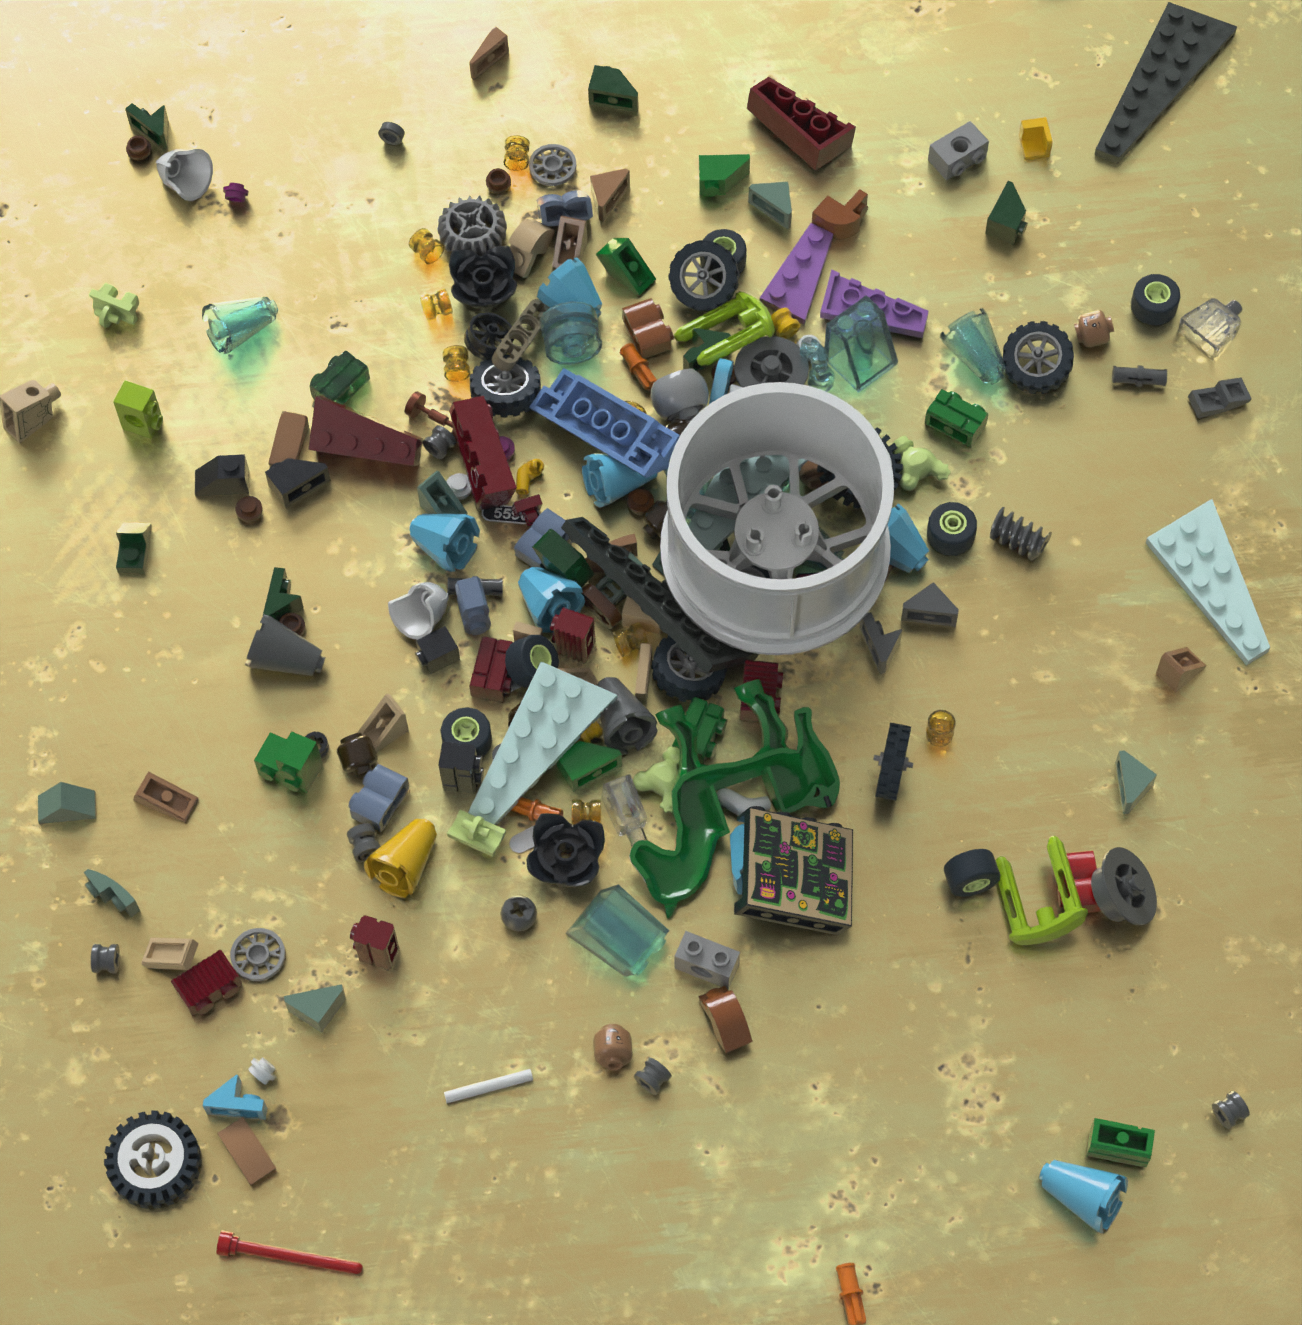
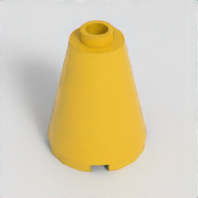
[364,819,437,898]

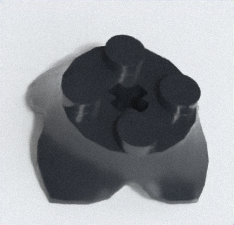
[449,246,517,312]
[526,813,605,888]

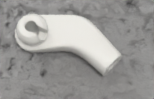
[716,788,771,816]

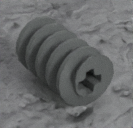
[990,507,1052,561]

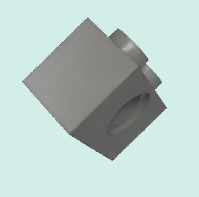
[928,121,989,180]
[674,931,740,990]

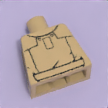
[0,380,61,443]

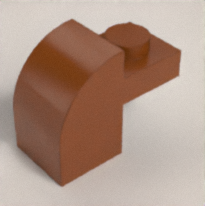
[812,189,868,239]
[698,986,753,1053]

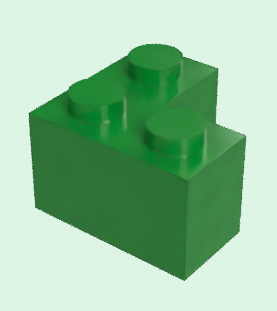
[254,731,323,793]

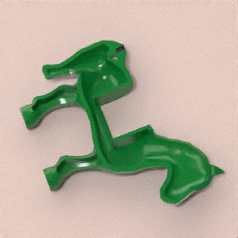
[629,679,840,918]

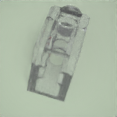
[1177,298,1242,362]
[601,774,647,846]

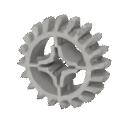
[437,194,507,256]

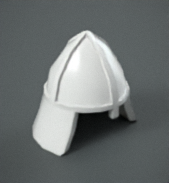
[156,148,213,201]
[388,582,449,640]

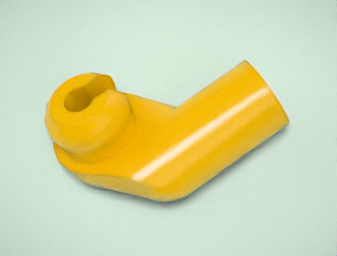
[516,459,544,495]

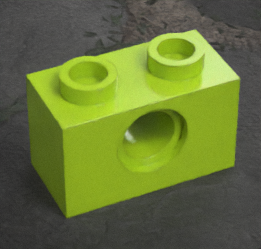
[113,380,163,439]

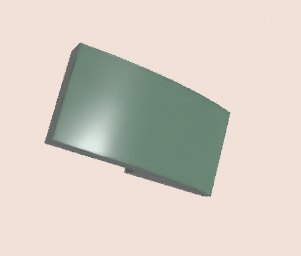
[84,869,140,917]

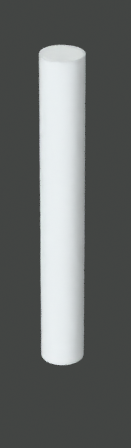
[444,1069,533,1104]

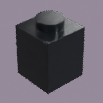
[415,626,460,674]

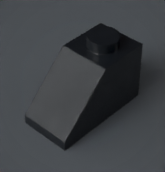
[195,454,249,496]
[265,458,331,508]

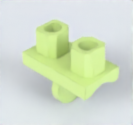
[88,283,140,328]
[447,810,506,857]

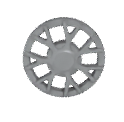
[529,144,577,186]
[230,928,286,981]

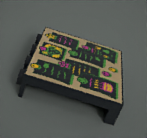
[734,806,853,935]

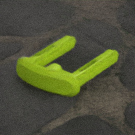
[674,291,775,366]
[996,836,1088,945]

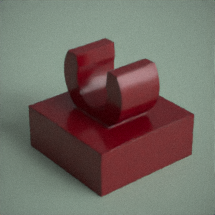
[512,494,543,527]

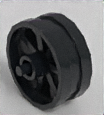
[464,312,514,361]

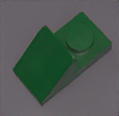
[125,103,169,151]
[683,328,731,372]
[116,522,152,574]
[263,567,304,621]

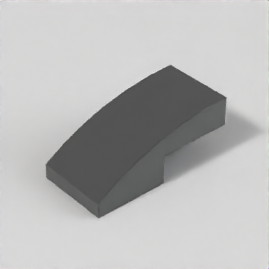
[1188,377,1252,418]

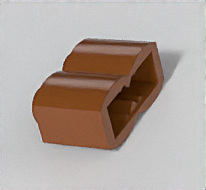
[622,298,674,359]

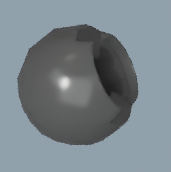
[500,895,537,932]

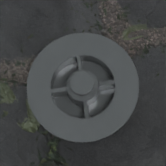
[734,336,809,388]
[1091,847,1157,925]

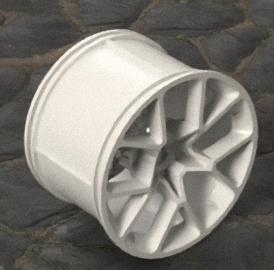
[660,382,894,655]

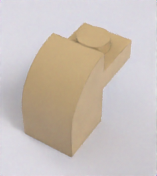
[508,219,555,277]

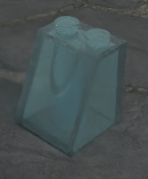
[824,295,898,393]
[566,884,670,977]

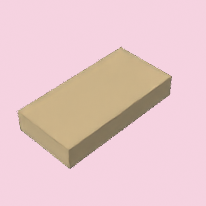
[635,643,652,706]
[141,938,199,970]

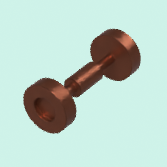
[404,391,458,443]

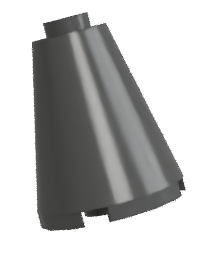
[245,614,326,676]
[597,677,658,755]

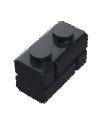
[438,742,484,794]

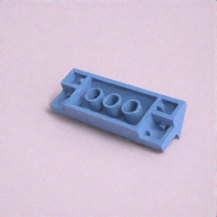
[529,368,680,478]

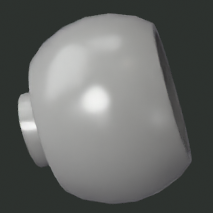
[651,369,709,421]

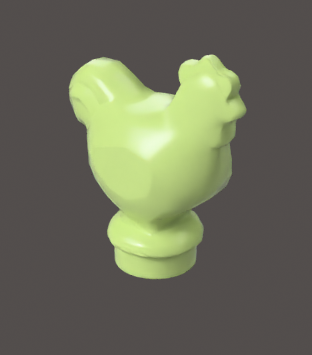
[891,436,951,491]
[633,746,680,813]

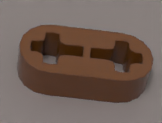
[581,583,622,629]

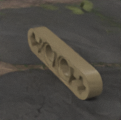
[492,299,551,371]

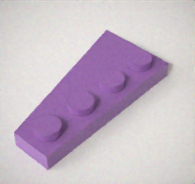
[759,223,833,326]
[820,269,929,338]

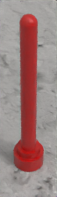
[216,1230,363,1275]

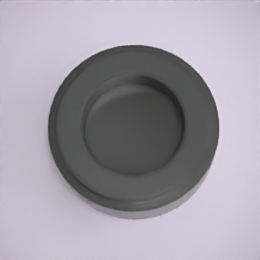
[378,121,405,145]

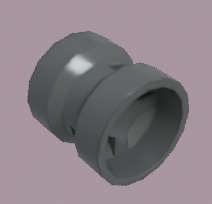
[347,823,381,862]

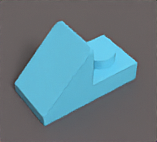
[202,1075,268,1120]

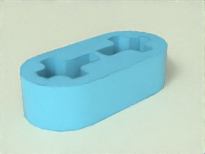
[709,358,734,404]

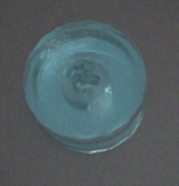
[540,301,602,365]

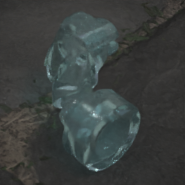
[799,338,835,392]

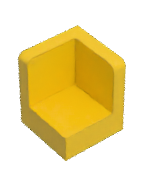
[1019,117,1053,160]

